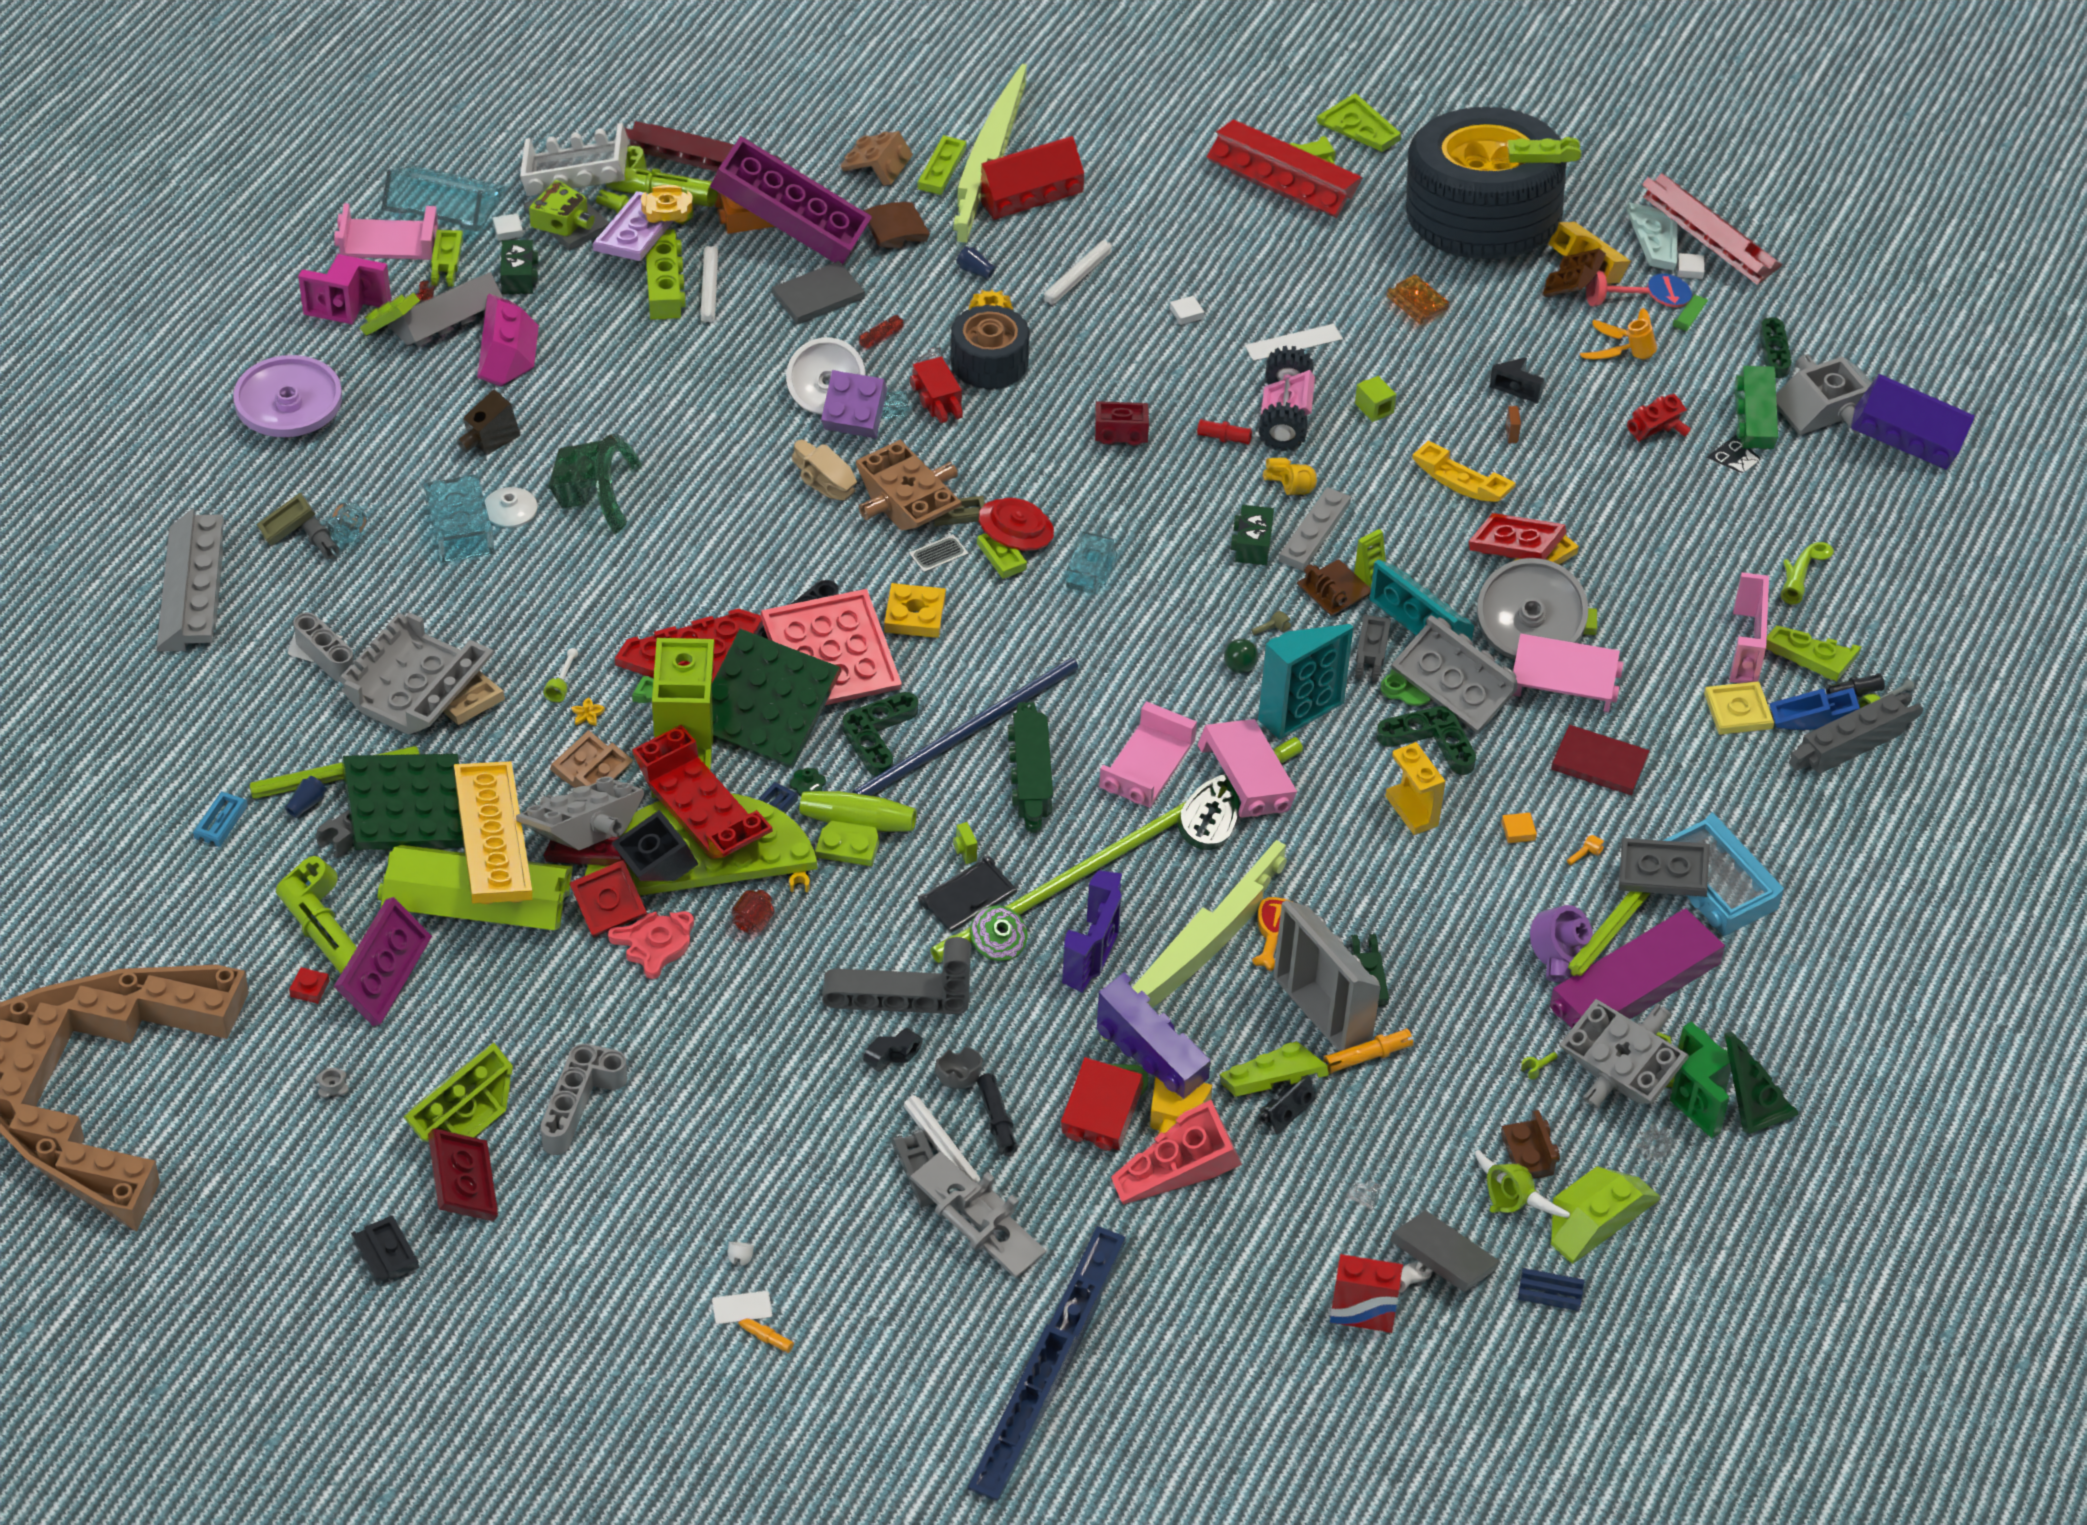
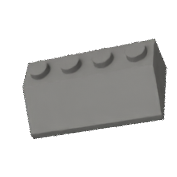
[387,272,503,346]

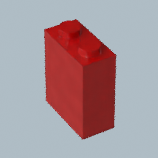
[1061,1057,1143,1151]

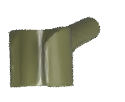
[1251,611,1291,635]

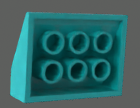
[1258,624,1354,740]

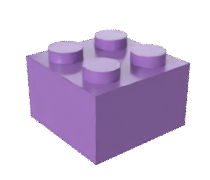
[821,370,887,439]

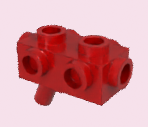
[1626,393,1691,442]

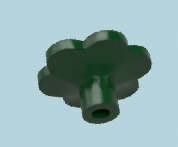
[790,768,826,796]

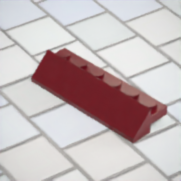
[625,121,782,172]

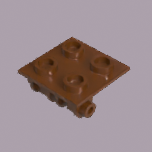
[1297,559,1371,616]

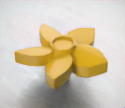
[571,698,605,726]

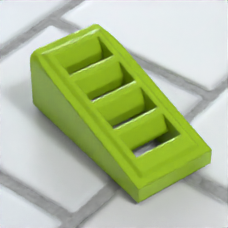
[1354,529,1386,588]

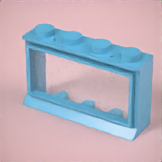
[1662,812,1784,936]

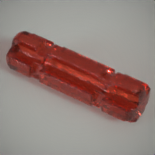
[858,315,904,349]

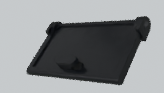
[917,855,1017,932]

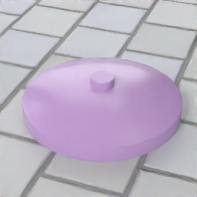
[233,355,342,437]

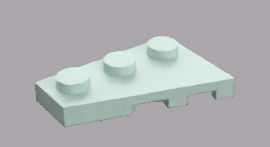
[1626,202,1677,271]

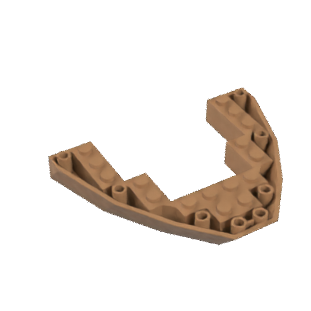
[0,965,249,1232]

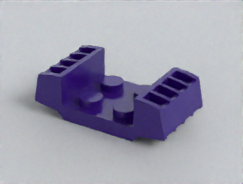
[1062,870,1122,993]

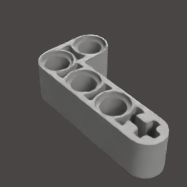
[541,1044,627,1155]

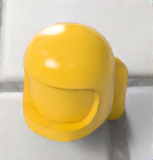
[1263,458,1317,495]

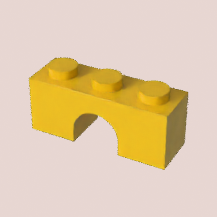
[1548,222,1631,284]

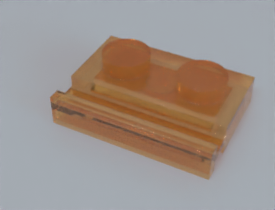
[1387,274,1449,325]

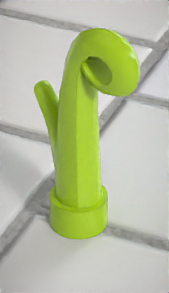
[1781,542,1834,605]

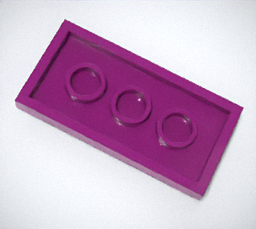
[334,897,432,1026]

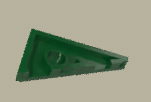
[1724,1031,1799,1134]

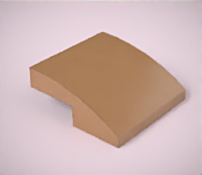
[550,730,633,788]

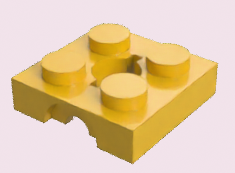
[884,583,946,638]

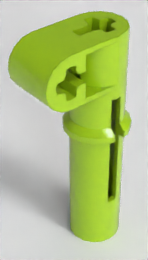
[605,146,718,207]
[275,856,357,974]

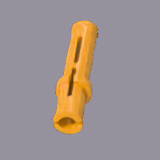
[1323,1028,1413,1074]

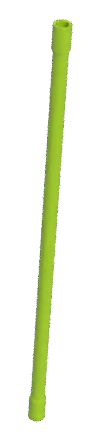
[930,737,1303,963]

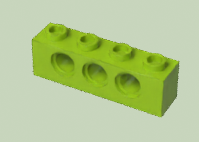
[646,229,686,320]

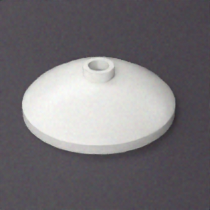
[786,337,866,415]

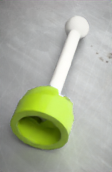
[543,648,578,702]

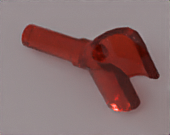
[415,280,435,301]

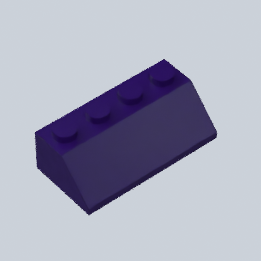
[1851,374,1975,470]

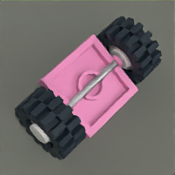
[1259,346,1315,451]

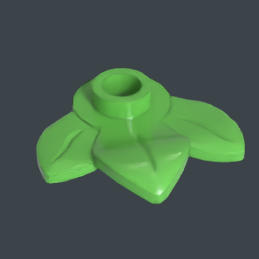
[1380,669,1430,706]

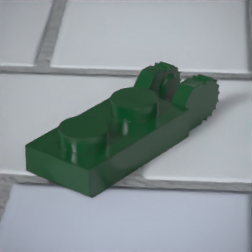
[1350,934,1389,1006]

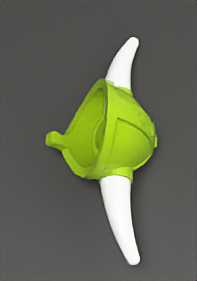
[1475,1150,1570,1218]

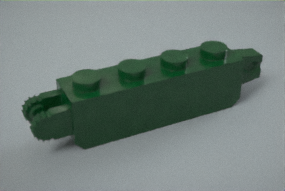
[1007,702,1053,834]

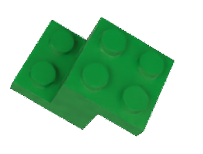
[1670,1021,1731,1139]

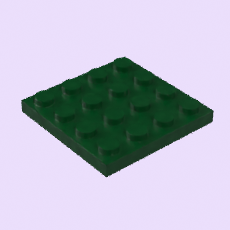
[711,629,842,769]
[342,754,464,850]

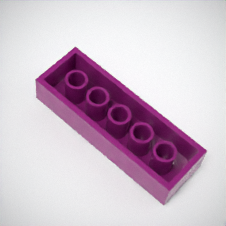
[710,136,872,265]

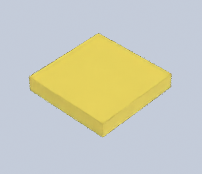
[1704,681,1774,735]

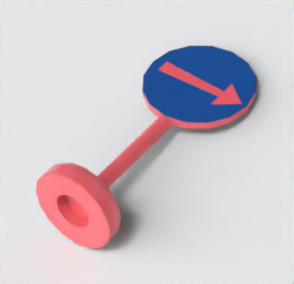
[1586,271,1692,307]

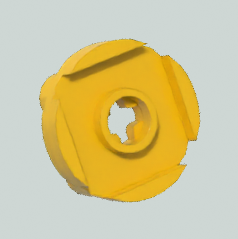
[641,185,693,223]

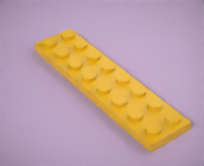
[454,761,532,904]

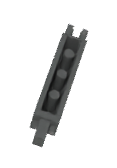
[1789,693,1923,774]

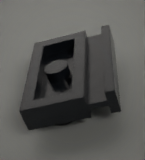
[351,1215,419,1286]

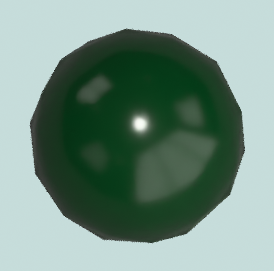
[1224,638,1258,674]

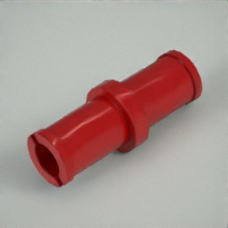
[1197,419,1253,445]

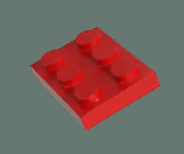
[1468,513,1567,560]

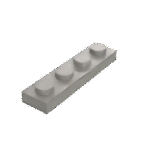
[1279,487,1351,571]

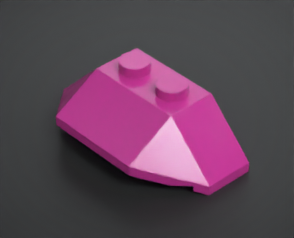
[477,293,539,387]

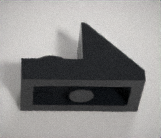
[1489,358,1545,404]

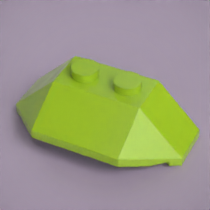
[403,1042,513,1142]
[1551,1166,1661,1264]

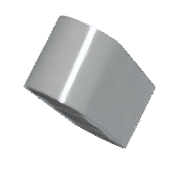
[294,612,354,682]

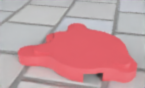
[608,911,694,979]

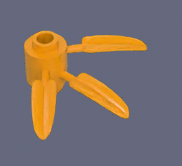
[1580,308,1658,360]

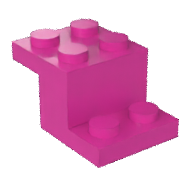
[298,254,391,325]

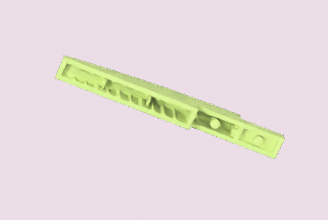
[953,64,1027,243]
[1102,840,1287,1041]

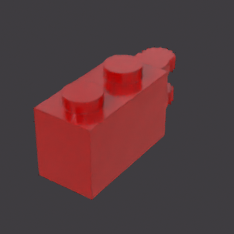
[910,356,963,424]

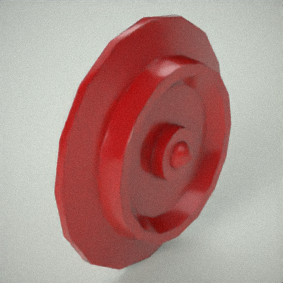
[979,498,1054,551]

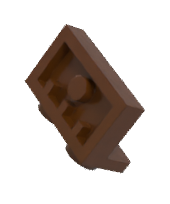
[1501,1110,1560,1179]

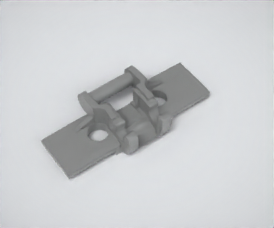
[910,1151,1046,1279]

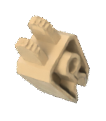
[792,439,857,500]

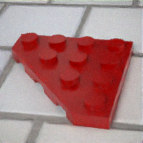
[615,608,763,682]

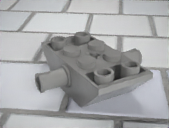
[1776,354,1872,435]
[516,777,644,850]
[1559,999,1689,1109]

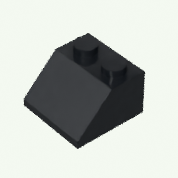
[612,810,699,881]

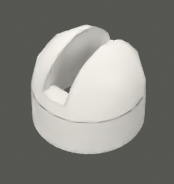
[728,1242,754,1266]

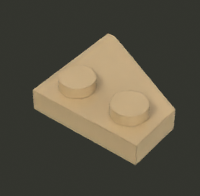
[443,671,505,725]

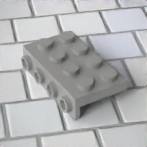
[1391,615,1517,734]

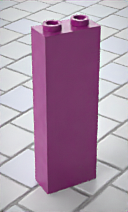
[1550,908,1725,1029]

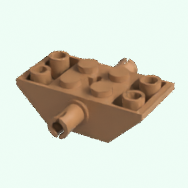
[856,440,962,531]

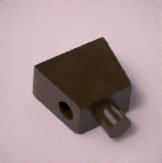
[457,389,521,454]

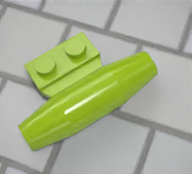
[799,791,917,866]

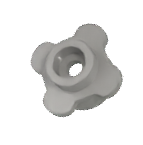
[316,1068,349,1098]

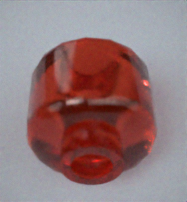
[731,889,775,934]

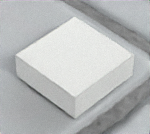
[493,214,523,241]
[1677,253,1704,279]
[1170,296,1204,325]

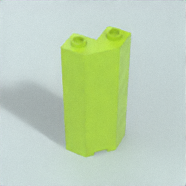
[378,845,573,930]

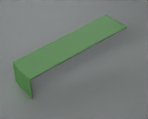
[1673,294,1708,331]

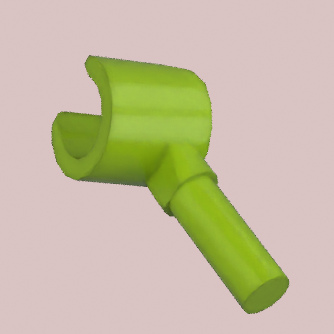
[1521,1052,1558,1080]

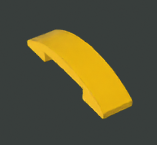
[1412,441,1516,502]

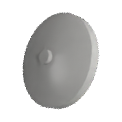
[1477,558,1588,660]

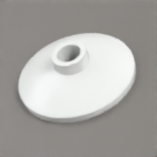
[483,487,537,528]

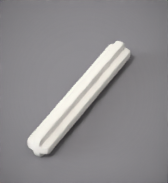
[1044,240,1112,305]
[701,246,718,323]
[904,1095,980,1184]

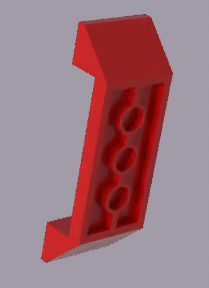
[632,725,773,859]

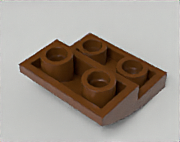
[863,202,930,248]
[1542,248,1606,297]

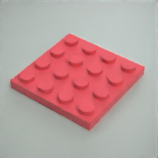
[760,589,902,705]

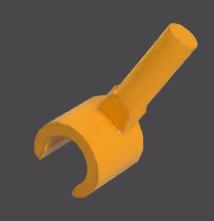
[1567,835,1604,865]

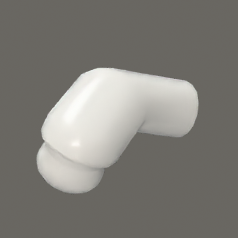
[1399,1261,1433,1293]

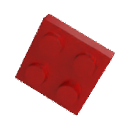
[569,860,647,938]

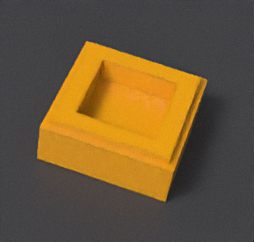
[1501,812,1537,843]

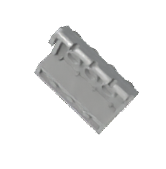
[338,612,494,735]

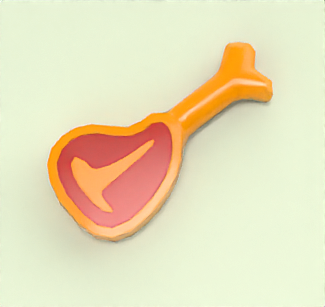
[1252,897,1293,971]

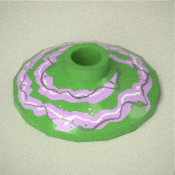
[970,906,1028,961]

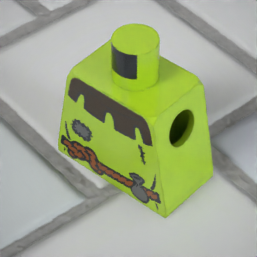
[529,180,595,236]

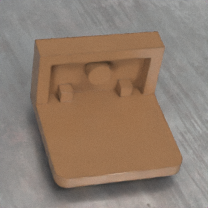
[840,131,913,186]

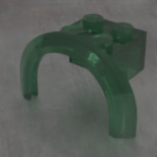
[548,434,642,534]

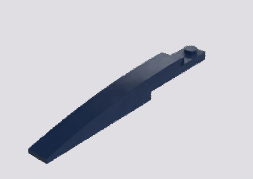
[968,1226,1126,1502]

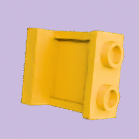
[1385,742,1446,835]

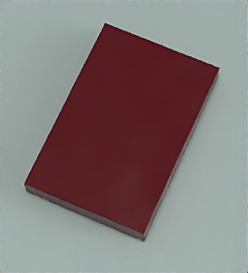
[1551,724,1650,796]
[428,1128,499,1221]

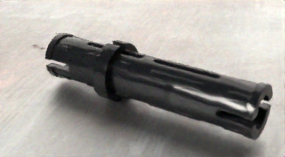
[977,1073,1018,1156]

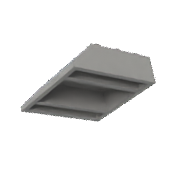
[1273,900,1380,1051]

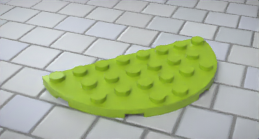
[585,793,818,896]

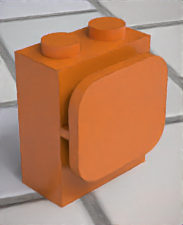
[714,192,775,234]

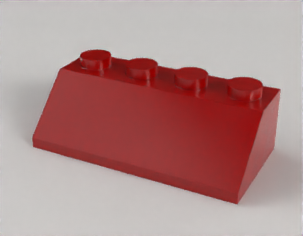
[980,136,1085,220]

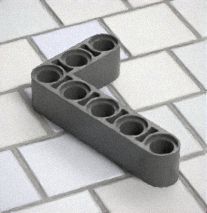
[822,937,971,1014]

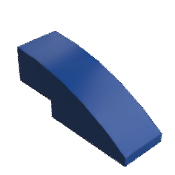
[1769,688,1860,730]

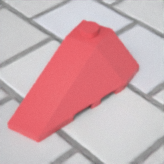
[1111,1100,1242,1205]

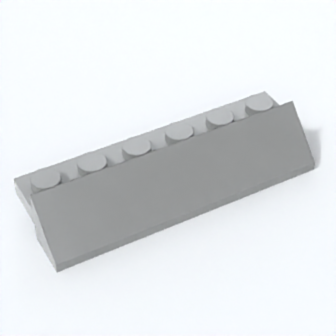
[157,508,224,651]

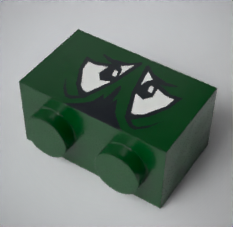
[500,240,539,294]
[1231,505,1274,566]

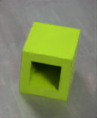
[1355,375,1397,422]

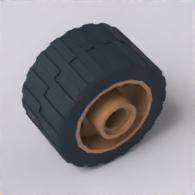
[950,305,1030,389]

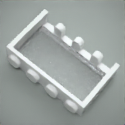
[520,123,630,196]

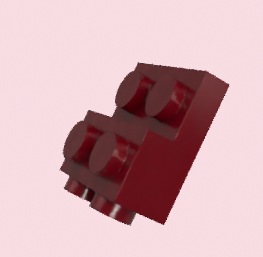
[1095,401,1149,445]

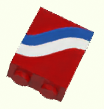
[1330,1254,1403,1333]

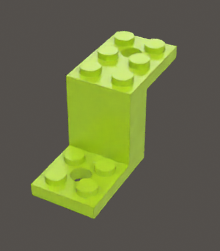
[651,638,714,798]

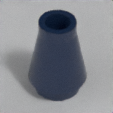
[956,246,996,280]
[285,776,327,818]

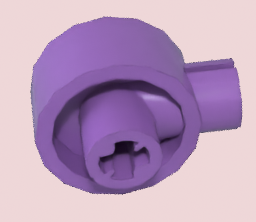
[1530,905,1593,982]

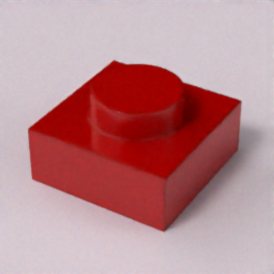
[289,967,330,1004]

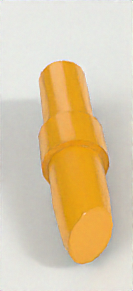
[738,1318,794,1353]

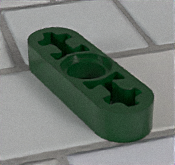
[1759,317,1792,378]

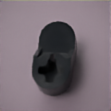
[863,1028,923,1072]

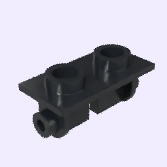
[1258,1075,1316,1135]

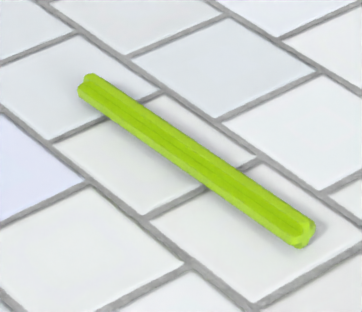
[250,746,420,799]
[1568,891,1651,976]

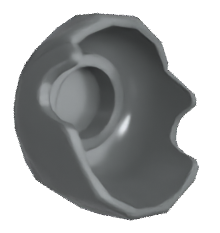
[934,1046,983,1089]

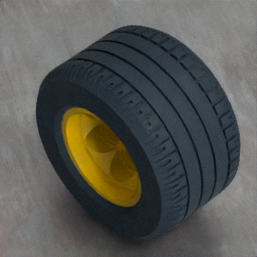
[1406,107,1567,259]

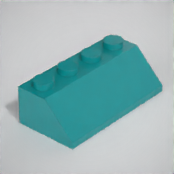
[1370,559,1474,641]

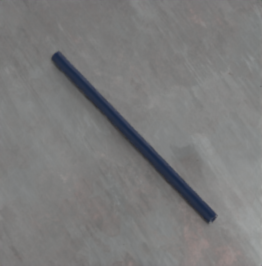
[852,657,1078,796]

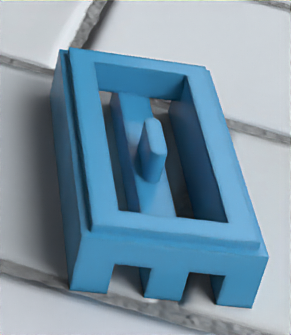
[193,791,248,847]

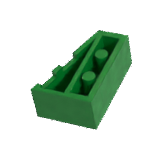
[1734,366,1778,449]

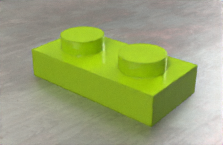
[977,533,1027,579]

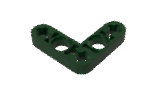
[842,692,918,776]
[1376,706,1476,775]

